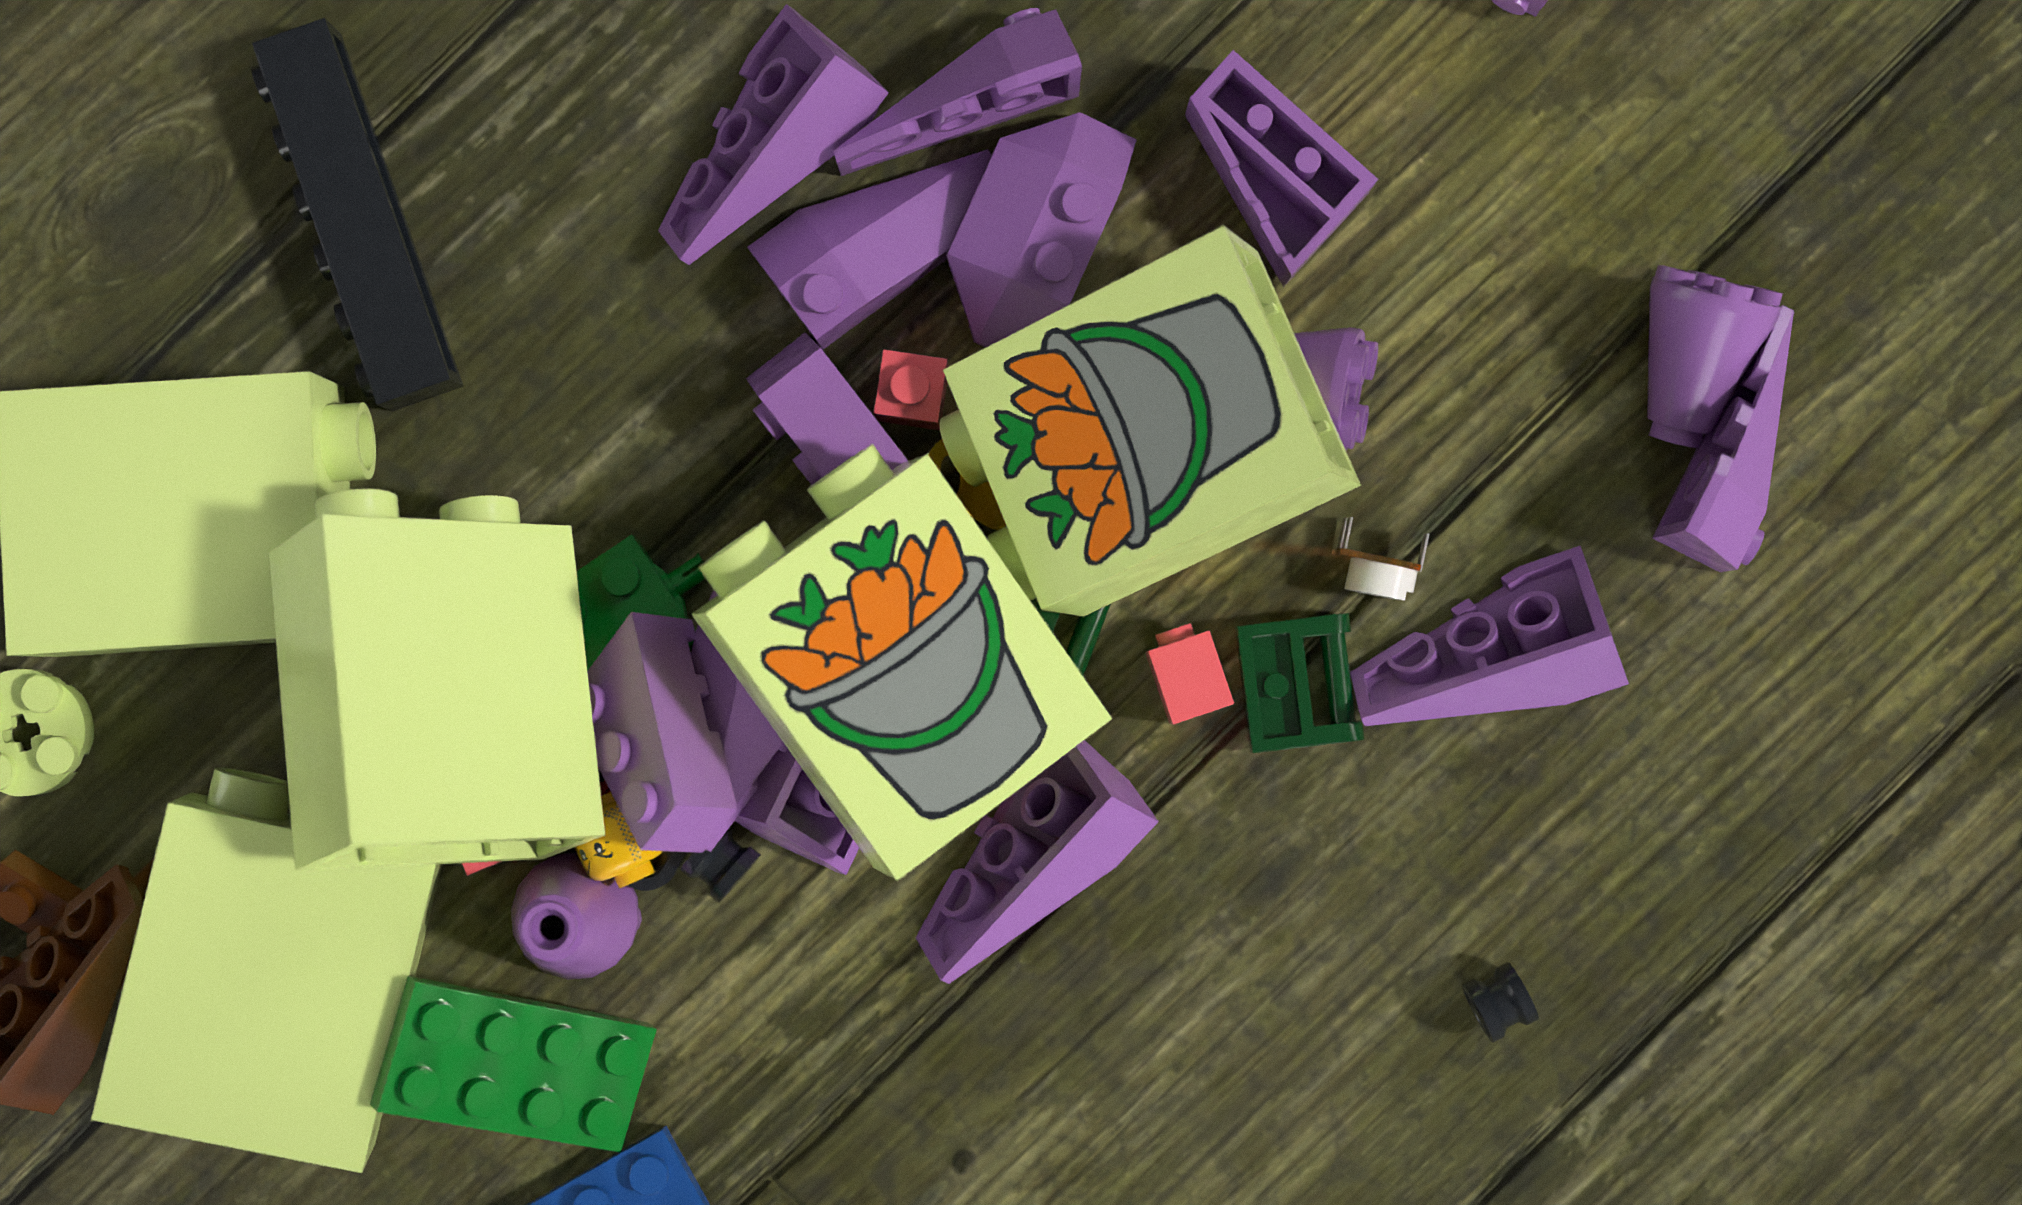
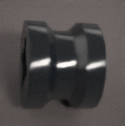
[680,827,761,903]
[1462,962,1539,1043]

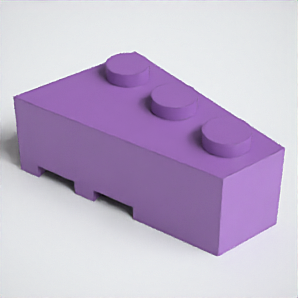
[1185,50,1378,287]
[746,333,908,485]

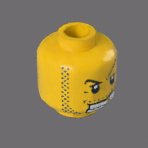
[575,792,663,889]

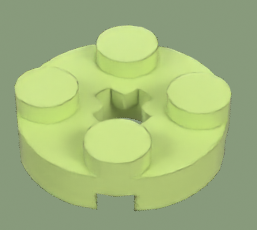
[0,669,94,796]

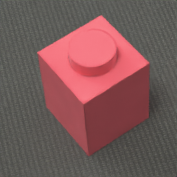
[874,349,949,430]
[1145,623,1234,725]

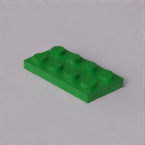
[370,976,657,1152]

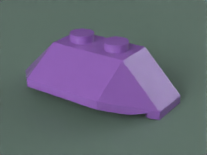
[946,112,1136,348]

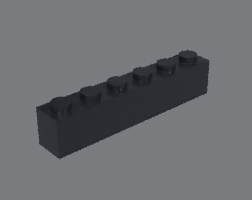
[251,18,464,412]

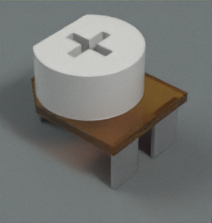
[1332,517,1429,601]

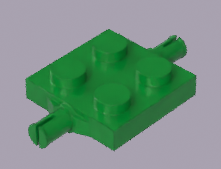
[576,534,706,671]

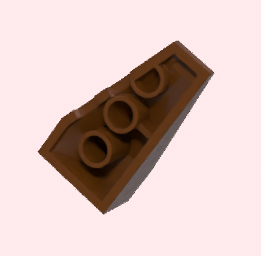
[0,864,144,1115]

